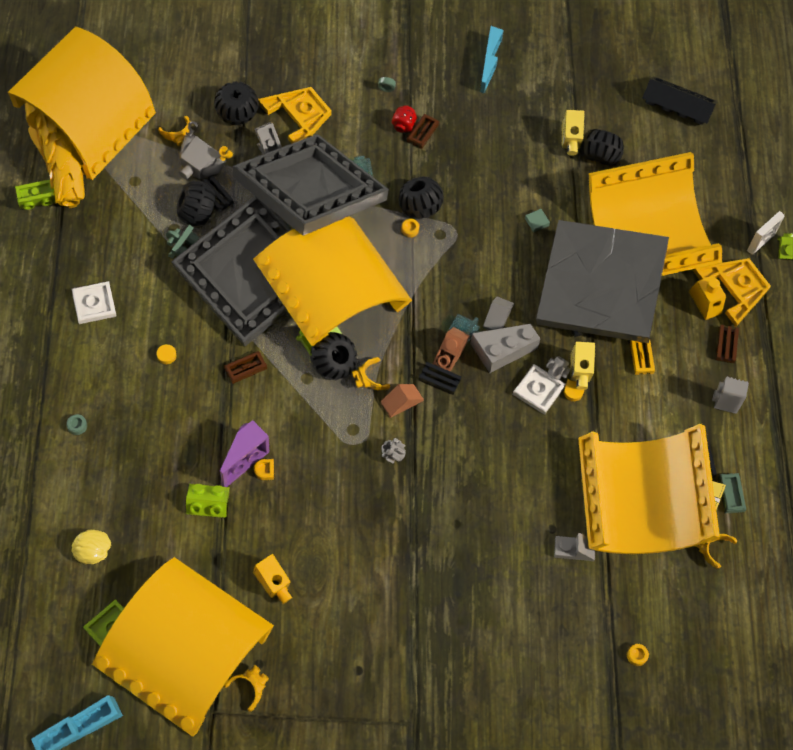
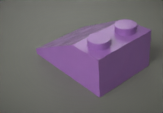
[220,420,270,487]

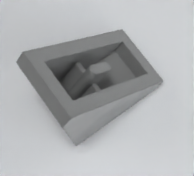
[483,297,514,330]

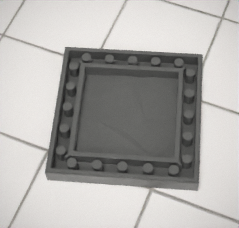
[232,134,389,236]
[171,196,292,347]
[536,220,669,343]

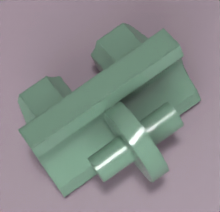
[166,225,199,259]

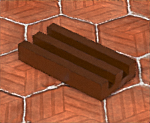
[407,114,439,149]
[716,325,739,363]
[224,351,267,384]

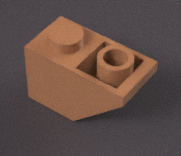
[433,327,470,371]

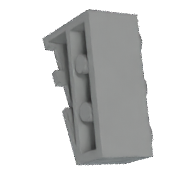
[470,324,541,373]

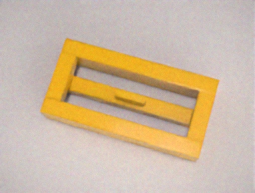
[630,340,655,375]

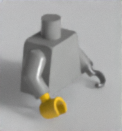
[179,121,233,180]

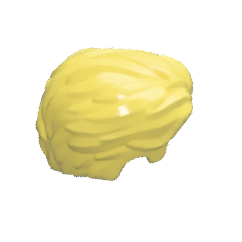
[72,530,111,564]

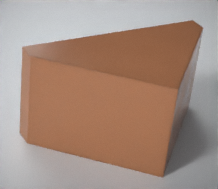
[381,384,424,418]

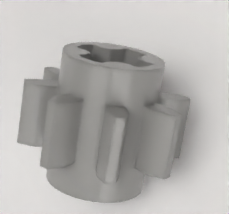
[546,356,570,380]
[382,438,406,464]

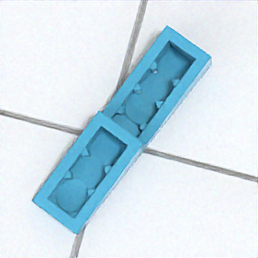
[480,26,503,93]
[31,695,123,750]

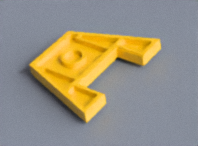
[258,87,331,143]
[693,258,771,327]

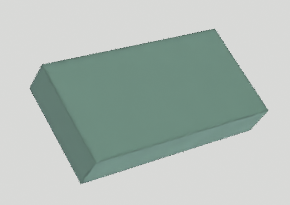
[718,473,746,513]

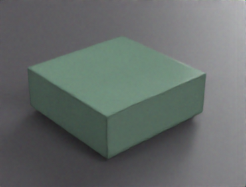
[525,209,550,232]

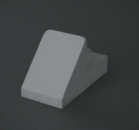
[255,122,282,154]
[554,533,595,561]

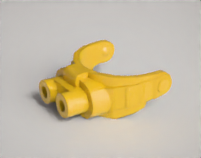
[158,116,190,146]
[351,357,390,391]
[696,534,737,569]
[224,665,269,712]

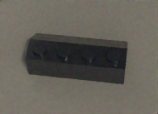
[643,76,718,125]

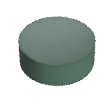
[378,77,396,92]
[66,414,87,435]

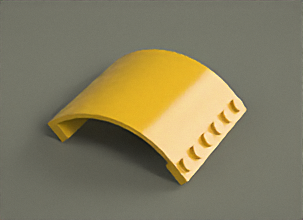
[8,27,156,180]
[589,152,722,276]
[253,216,412,346]
[578,424,720,554]
[92,557,274,737]

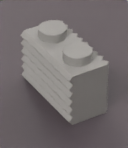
[712,376,749,414]

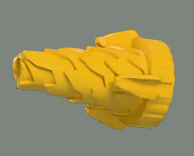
[25,102,85,208]

